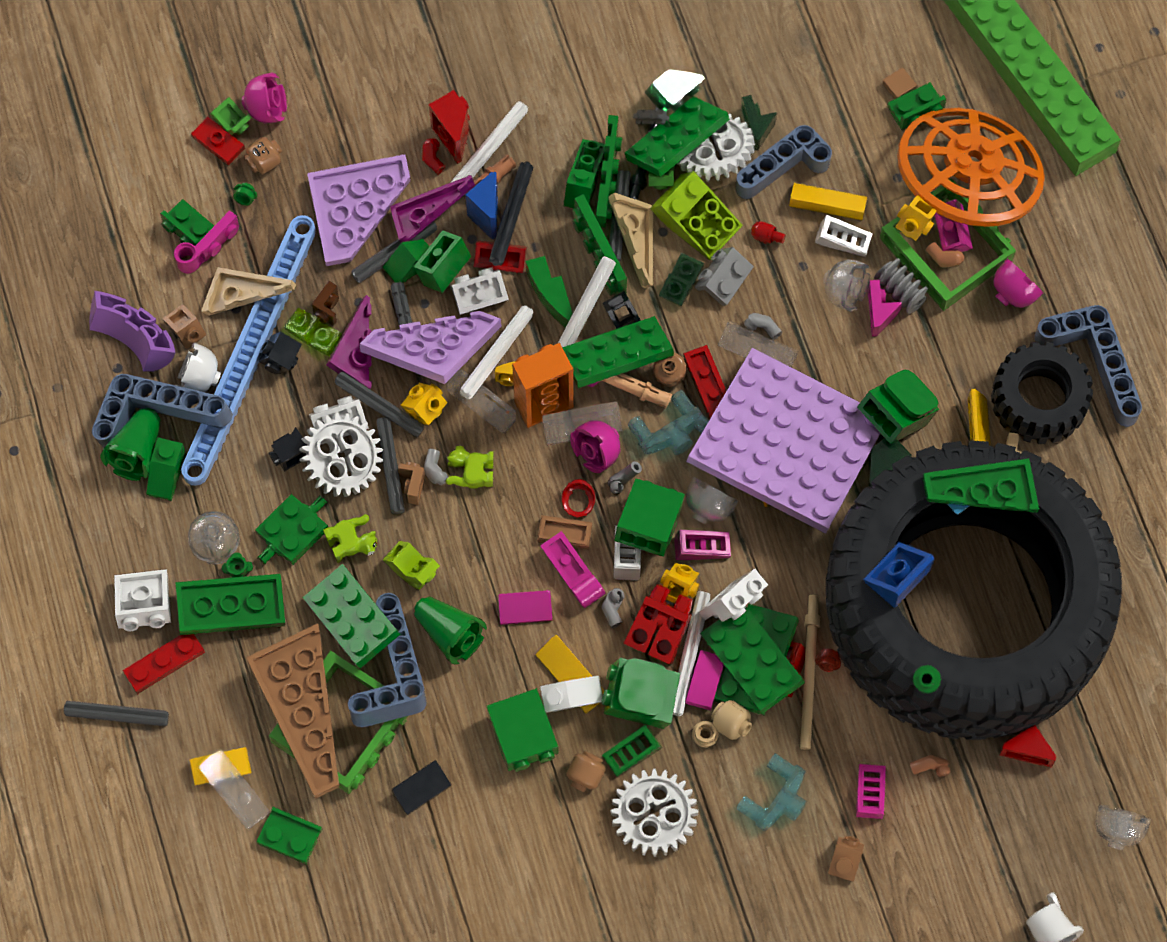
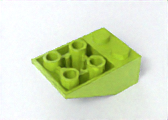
[650,171,743,260]

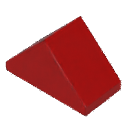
[999,725,1056,768]

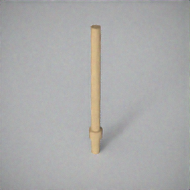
[800,595,821,750]

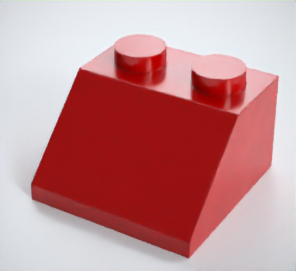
[429,90,470,164]

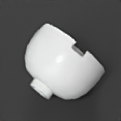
[175,343,221,392]

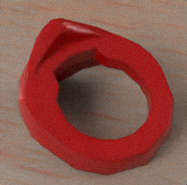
[562,479,596,518]

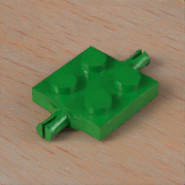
[255,494,328,565]

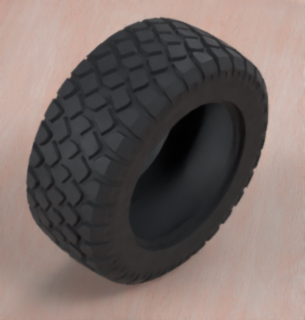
[826,441,1122,740]

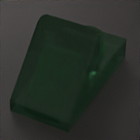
[741,95,777,151]

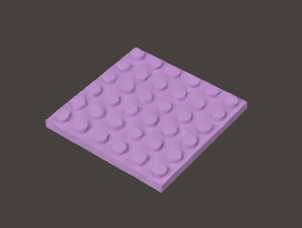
[686,348,880,534]

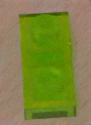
[284,307,342,356]

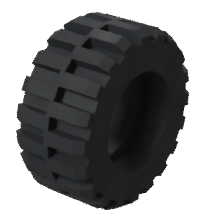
[991,342,1093,444]

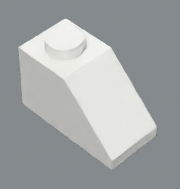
[540,676,603,712]

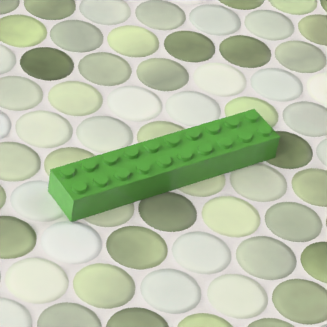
[944,0,1121,176]

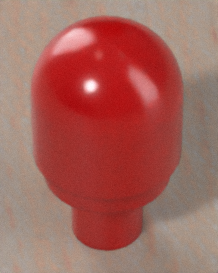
[751,221,786,244]

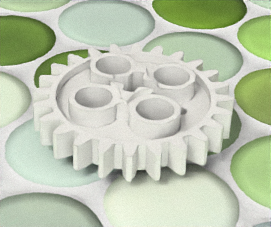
[677,114,755,181]
[299,413,383,497]
[611,769,698,857]

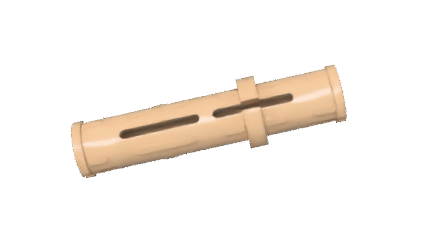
[601,373,672,409]

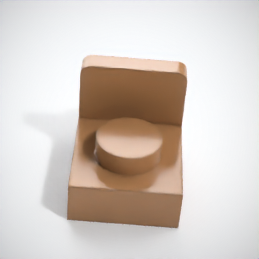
[162,304,206,349]
[398,462,425,505]

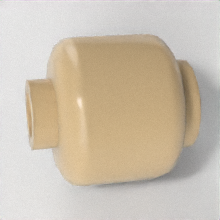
[711,700,752,740]

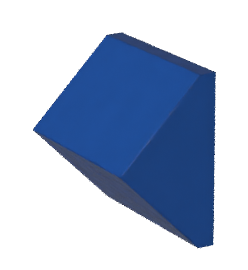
[466,172,498,239]
[863,542,934,608]

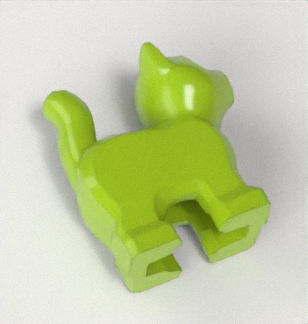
[446,446,493,489]
[323,514,378,563]

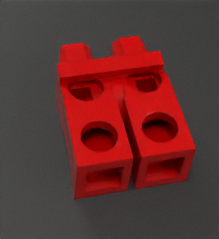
[623,584,693,665]

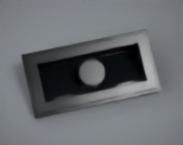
[392,760,452,815]

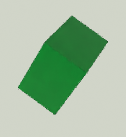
[383,239,429,283]

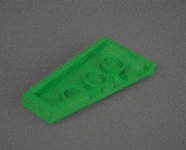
[596,115,623,228]
[922,459,1039,513]

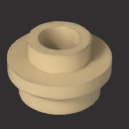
[692,721,719,747]

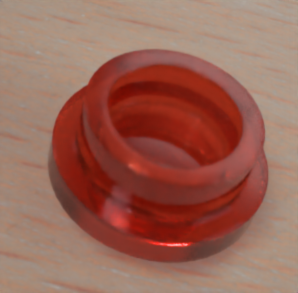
[815,648,842,672]

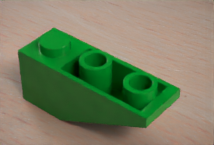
[563,139,605,208]

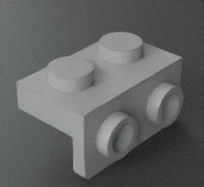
[695,247,754,306]

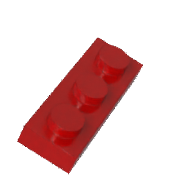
[683,345,726,420]
[122,634,205,694]

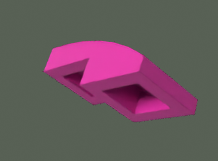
[685,650,724,711]

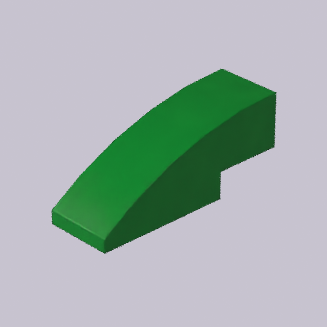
[526,256,573,328]

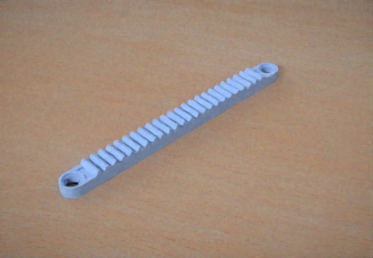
[181,215,316,486]

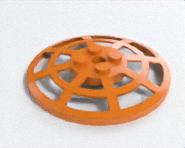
[897,108,1044,227]

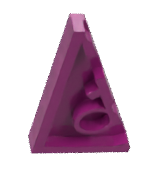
[390,175,475,243]
[326,295,372,389]

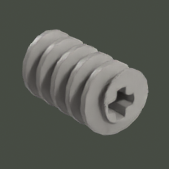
[874,258,928,314]

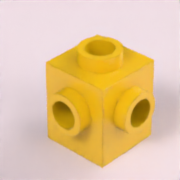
[895,195,937,241]
[401,382,448,425]
[660,563,700,603]

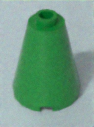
[100,408,161,481]
[414,596,487,665]

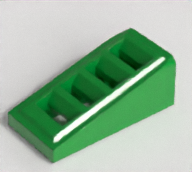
[602,725,663,777]

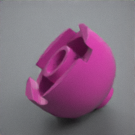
[242,72,287,123]
[993,259,1043,308]
[570,420,621,473]

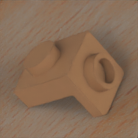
[828,836,864,882]

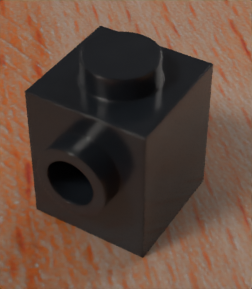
[258,331,302,374]

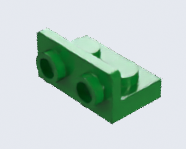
[887,82,947,130]
[160,199,214,246]

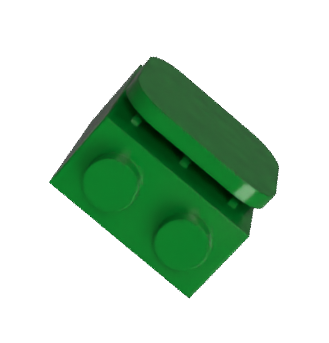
[857,370,939,444]
[614,478,685,557]
[602,658,680,729]
[486,688,559,772]

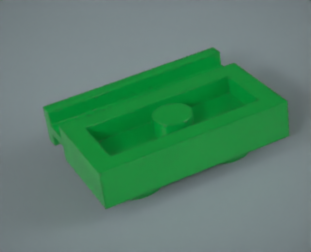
[256,807,323,864]

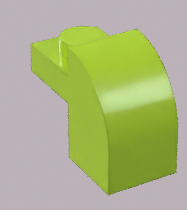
[383,541,440,590]

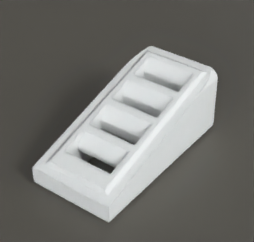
[815,215,873,257]
[614,526,641,580]

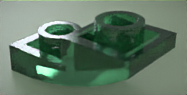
[659,253,705,307]

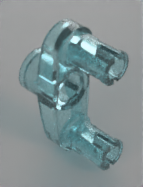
[628,390,704,455]
[737,753,807,831]

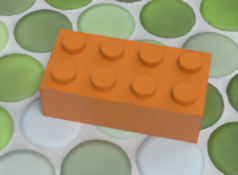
[512,343,574,428]

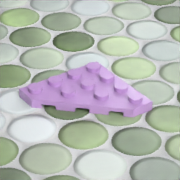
[307,154,410,266]
[360,311,502,384]

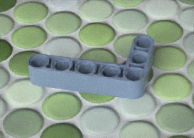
[1034,305,1142,427]
[92,374,232,448]
[348,593,427,727]

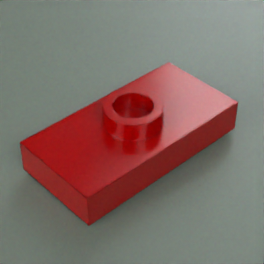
[191,116,245,166]

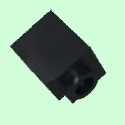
[602,291,641,329]
[269,427,307,472]

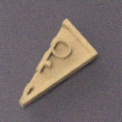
[609,193,653,289]
[201,267,296,316]

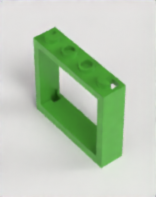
[880,178,1016,311]
[269,651,408,794]

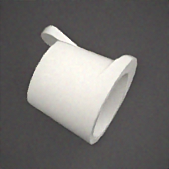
[1026,893,1084,942]

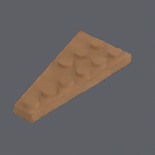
[246,623,340,799]

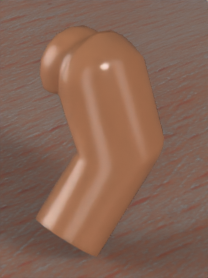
[926,242,964,267]
[910,755,951,777]

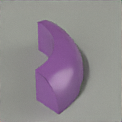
[89,291,175,371]

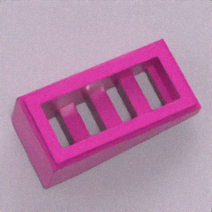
[674,530,731,560]
[856,764,886,819]

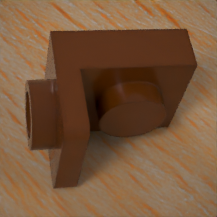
[312,281,339,326]

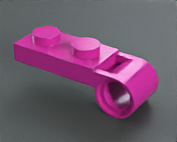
[174,210,239,274]
[540,531,606,609]

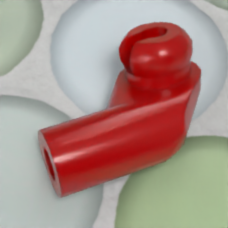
[422,138,446,175]

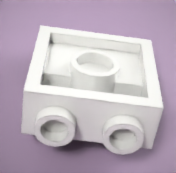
[114,569,171,631]
[698,569,768,622]

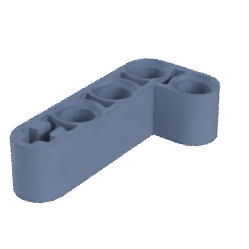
[736,125,832,199]

